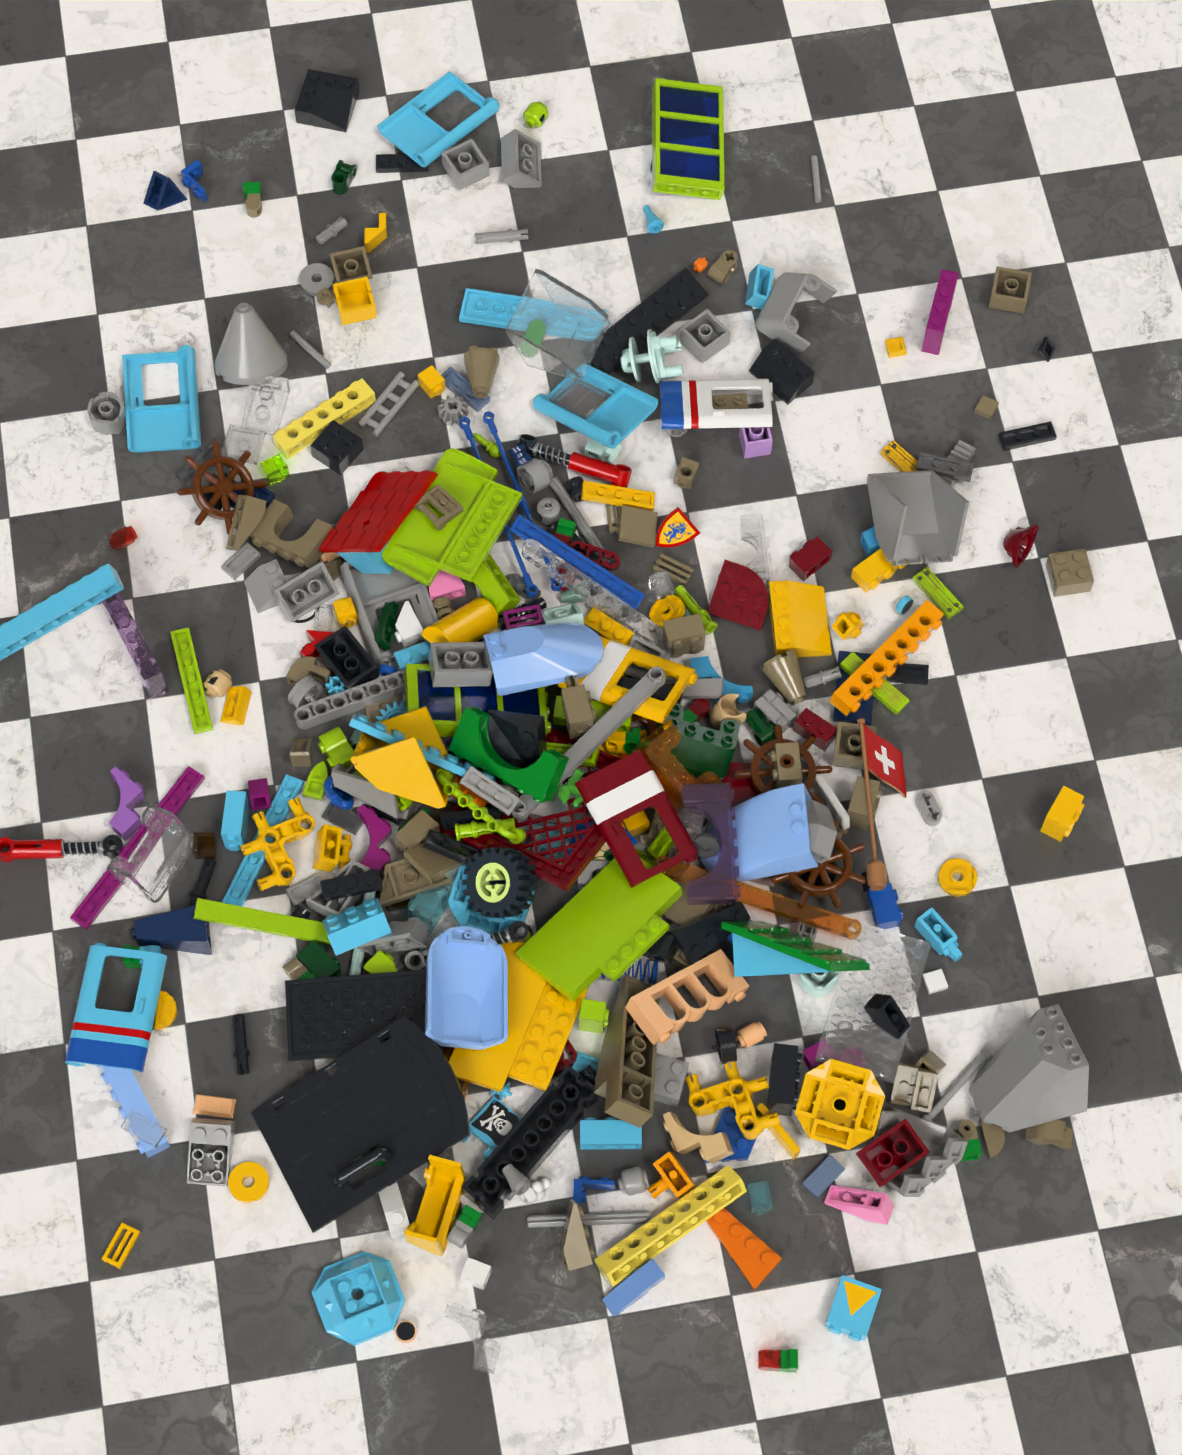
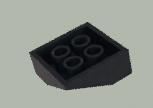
[295,69,360,132]
[487,709,547,768]

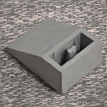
[187,1118,235,1186]

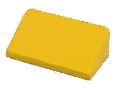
[221,686,252,725]

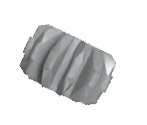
[438,394,469,426]

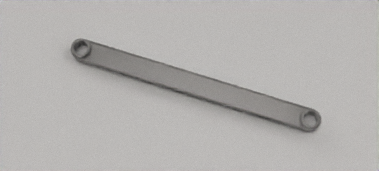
[511,666,666,821]

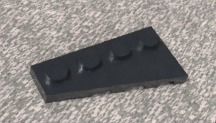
[670,901,751,965]

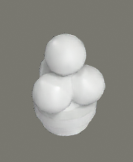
[520,1177,551,1204]

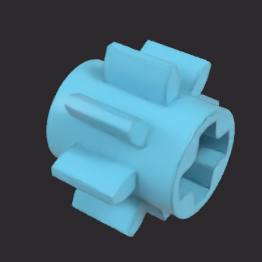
[325,675,350,696]

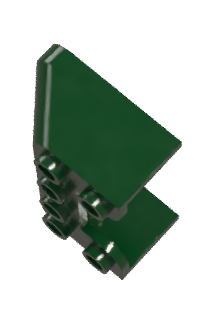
[651,703,740,782]

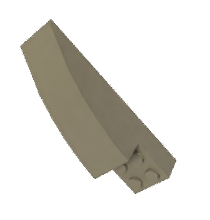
[594,974,659,1128]

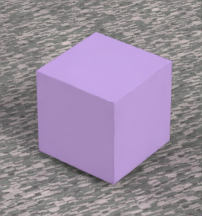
[739,427,773,459]

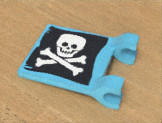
[462,1096,522,1160]

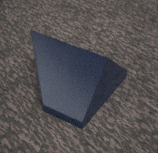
[143,171,188,211]

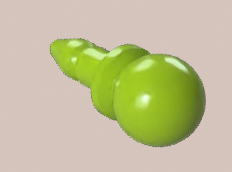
[473,433,502,458]

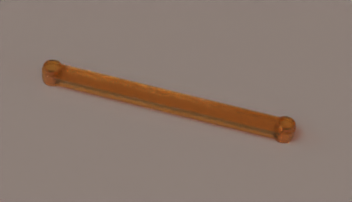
[654,856,862,940]

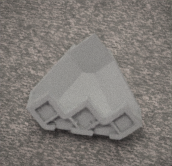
[806,800,837,864]
[874,1107,968,1197]

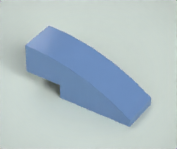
[602,1259,665,1317]

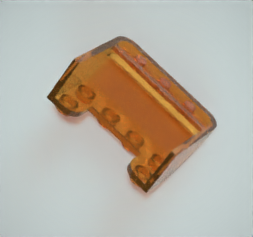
[630,718,723,811]

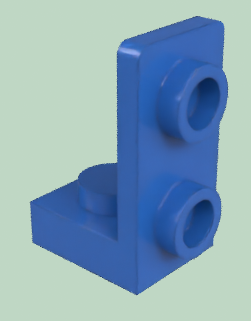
[181,160,207,202]
[573,1176,615,1205]

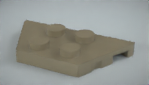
[379,858,453,907]

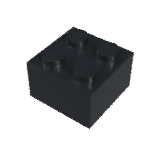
[310,420,363,475]

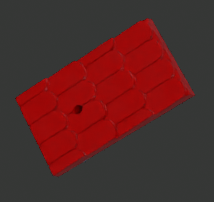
[318,470,438,574]

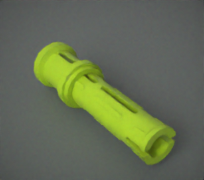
[673,585,718,635]
[455,818,516,841]

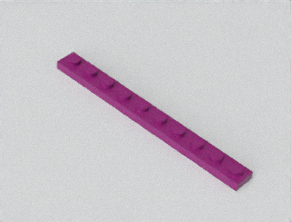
[70,766,205,930]

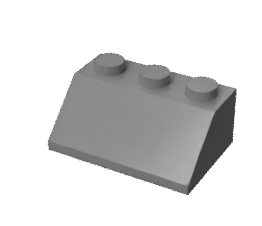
[501,129,542,188]
[273,561,340,622]
[357,917,428,956]

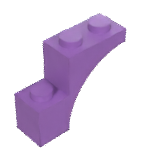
[109,766,145,842]

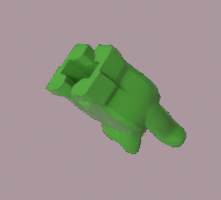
[556,768,590,807]

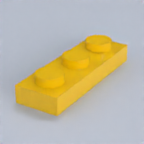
[583,607,636,646]

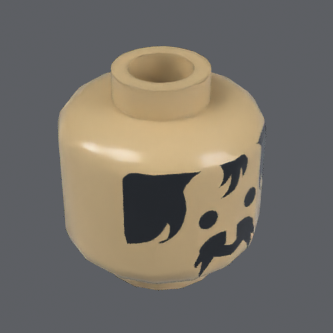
[204,669,232,698]

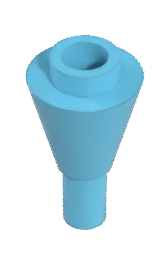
[643,205,664,233]

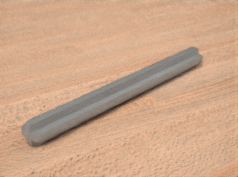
[550,477,611,564]
[527,1211,650,1228]

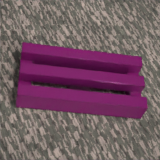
[502,604,544,630]

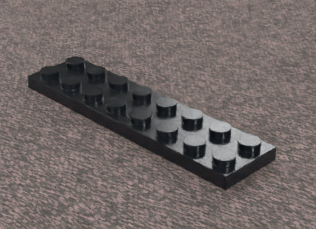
[580,268,709,375]

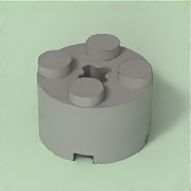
[87,392,126,435]

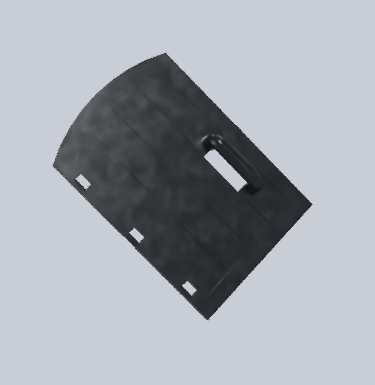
[251,1016,470,1233]

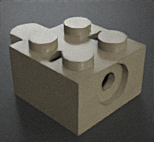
[561,675,596,740]

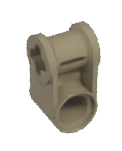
[707,250,738,285]

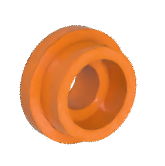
[693,257,709,273]

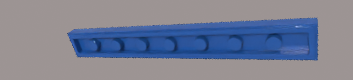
[509,514,646,611]

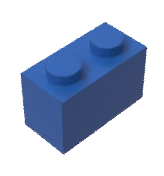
[867,883,903,931]

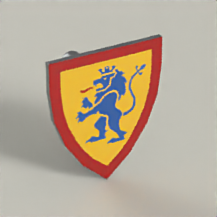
[655,507,700,548]

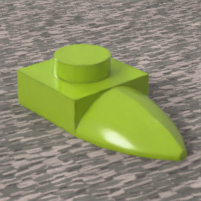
[303,761,328,801]

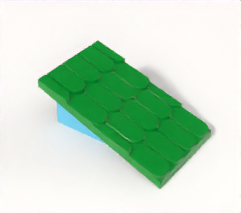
[721,921,870,977]

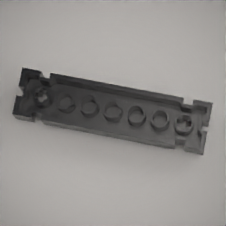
[461,1065,599,1220]

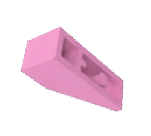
[824,1185,894,1224]

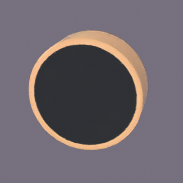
[395,1321,417,1343]

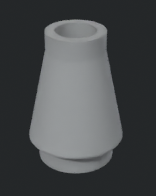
[502,1164,531,1195]

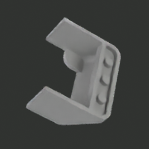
[756,272,838,356]

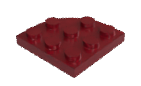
[708,560,769,631]

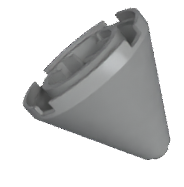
[215,303,288,385]

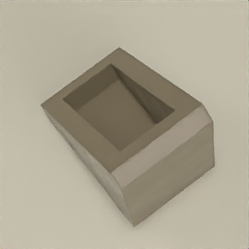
[290,738,312,767]

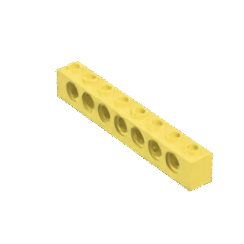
[594,1165,747,1287]

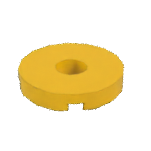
[649,595,685,629]
[938,858,978,897]
[228,1162,269,1203]

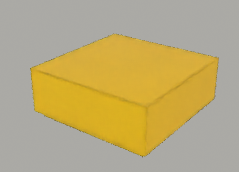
[885,337,907,358]

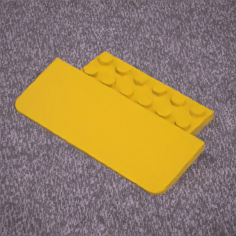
[449,935,590,1092]

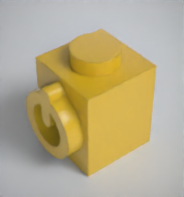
[333,597,358,628]

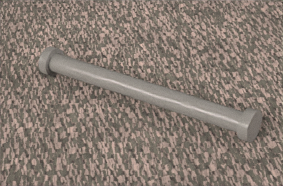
[921,1048,992,1122]

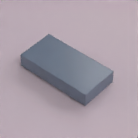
[802,1155,845,1199]

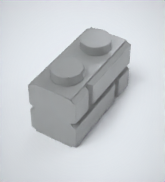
[754,689,797,734]

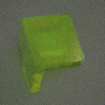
[261,453,290,486]

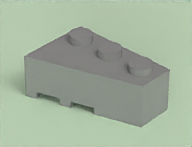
[306,859,370,917]

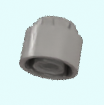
[516,458,553,495]

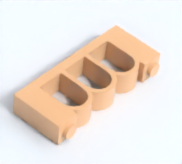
[625,949,749,1045]

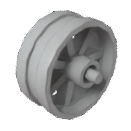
[288,675,322,709]

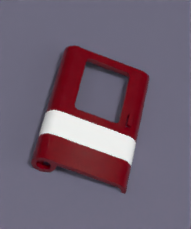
[575,749,699,888]

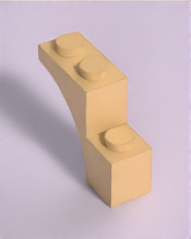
[663,1112,734,1164]

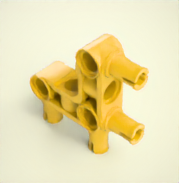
[240,797,315,892]
[685,1061,781,1140]

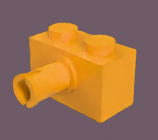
[647,1151,697,1199]

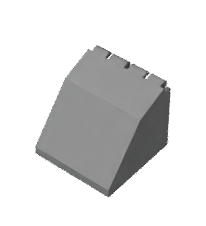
[867,470,969,566]

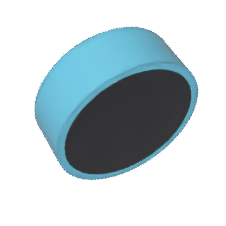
[896,595,914,615]

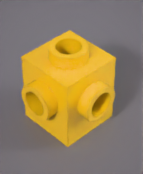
[831,612,865,640]

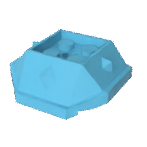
[448,865,535,934]
[311,1251,405,1346]

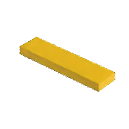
[581,481,655,511]

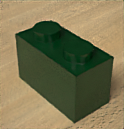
[296,940,342,978]

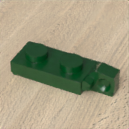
[374,601,398,651]

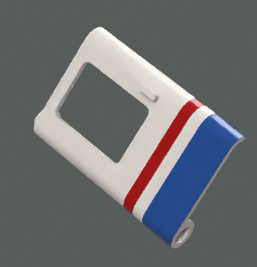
[660,379,773,429]

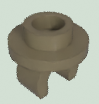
[317,289,335,308]

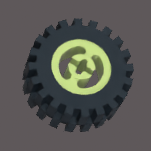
[462,847,538,918]

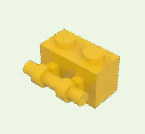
[312,824,352,872]

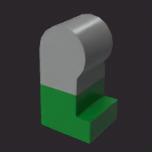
[447,1205,483,1249]

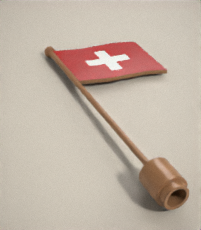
[857,719,907,891]

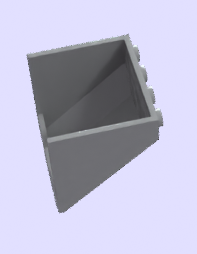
[969,1004,1089,1133]

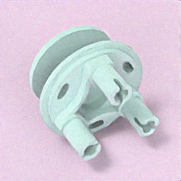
[621,329,684,384]

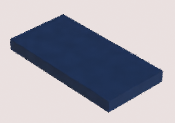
[833,651,876,726]

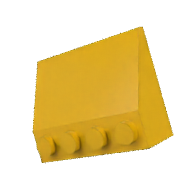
[768,580,832,658]

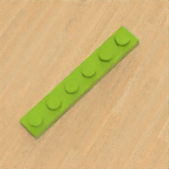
[170,627,213,734]

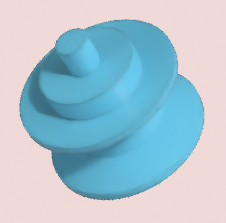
[491,1082,512,1101]

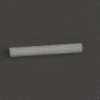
[811,155,822,203]
[290,331,331,369]

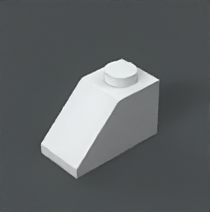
[394,601,425,648]

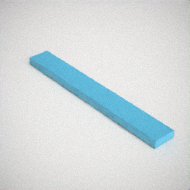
[221,774,304,907]

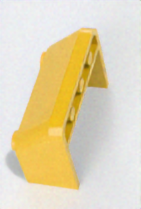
[404,1155,466,1256]

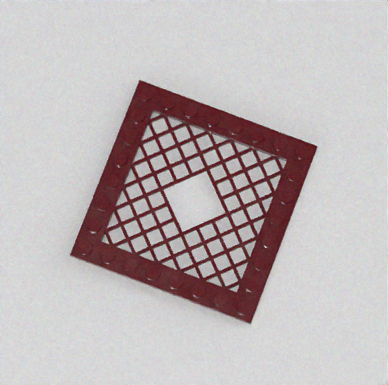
[439,728,620,892]

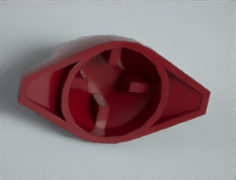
[1003,524,1039,568]

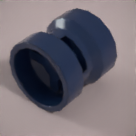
[508,443,532,467]

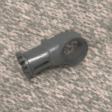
[505,573,541,603]

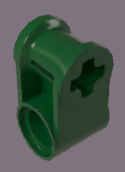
[331,160,357,195]

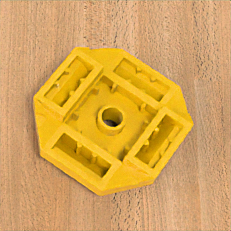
[795,1059,885,1150]

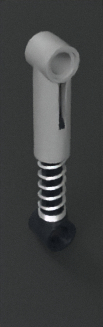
[405,921,533,971]

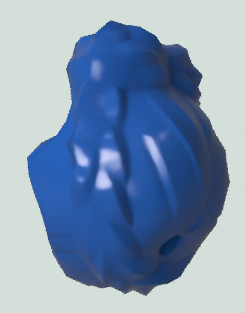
[323,776,354,810]

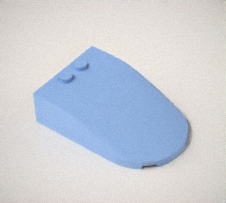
[700,783,818,882]

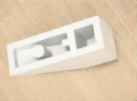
[379,1181,410,1239]

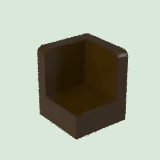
[193,832,217,859]

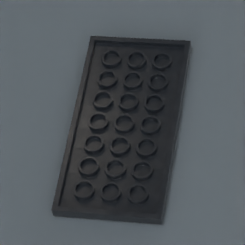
[285,970,451,1062]

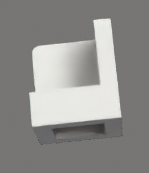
[460,1258,492,1290]

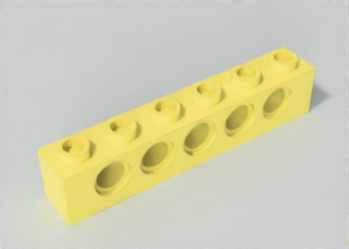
[272,378,376,459]

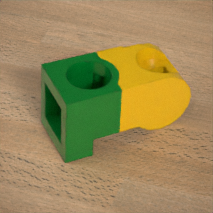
[605,728,641,754]

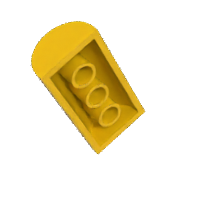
[421,598,499,643]

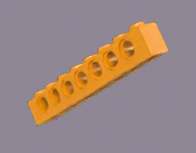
[829,600,944,716]

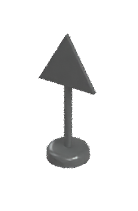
[693,794,724,858]

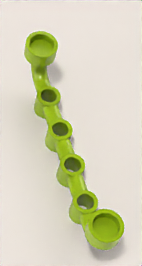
[436,768,526,844]

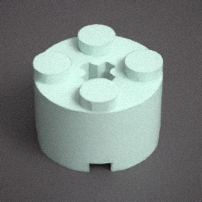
[798,972,839,998]

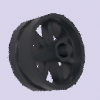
[712,1026,740,1064]

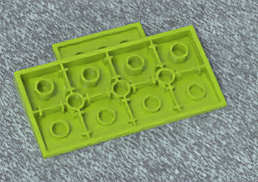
[515,858,683,1002]

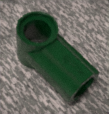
[745,708,775,747]

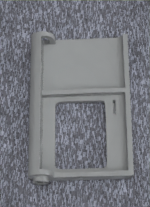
[340,562,439,666]

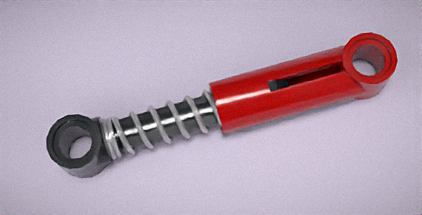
[517,434,632,488]
[0,835,125,863]

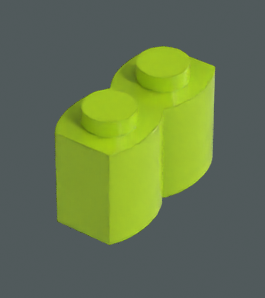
[317,726,354,769]

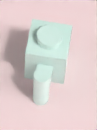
[585,438,623,464]

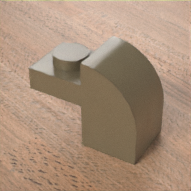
[286,656,331,687]
[1025,1120,1073,1150]

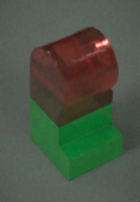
[758,1349,798,1373]

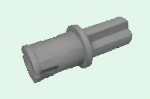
[316,217,348,244]
[803,666,842,688]

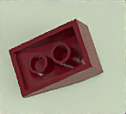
[856,1118,930,1188]

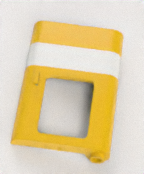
[558,636,698,724]

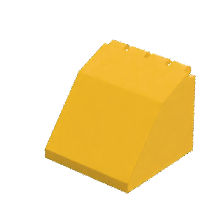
[351,706,456,809]

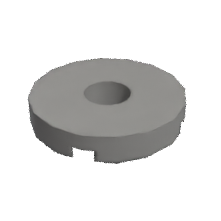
[299,263,335,296]

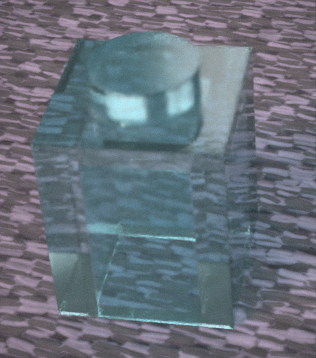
[747,1181,773,1215]

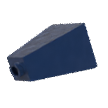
[132,905,212,955]

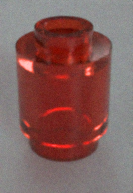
[108,526,138,551]

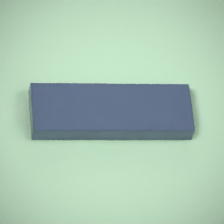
[441,366,490,412]

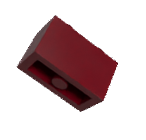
[789,536,833,581]
[793,708,837,752]

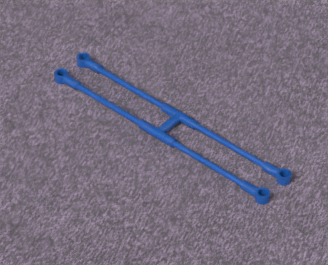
[459,411,563,597]

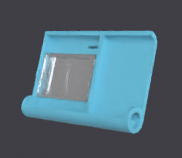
[533,362,658,449]

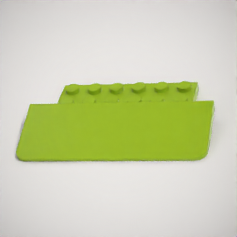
[382,448,523,587]

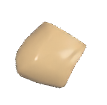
[710,693,746,731]

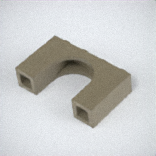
[250,499,333,568]

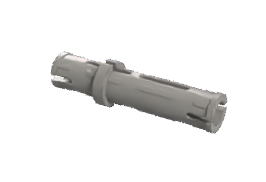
[475,228,529,244]

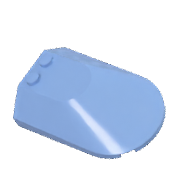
[482,622,604,696]
[425,926,508,1050]

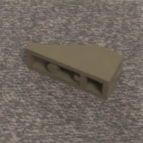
[226,495,266,551]

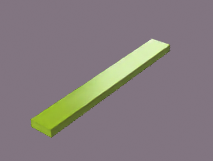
[193,898,331,945]

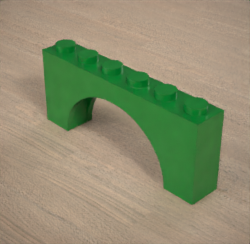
[449,707,569,803]

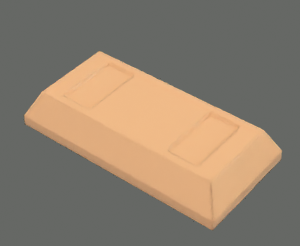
[193,1094,236,1119]

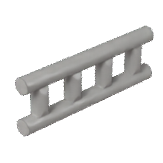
[357,371,420,437]

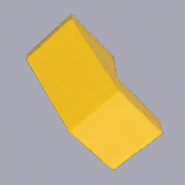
[365,213,387,253]

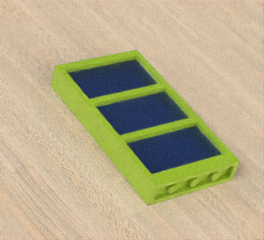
[652,78,725,200]
[404,663,551,737]

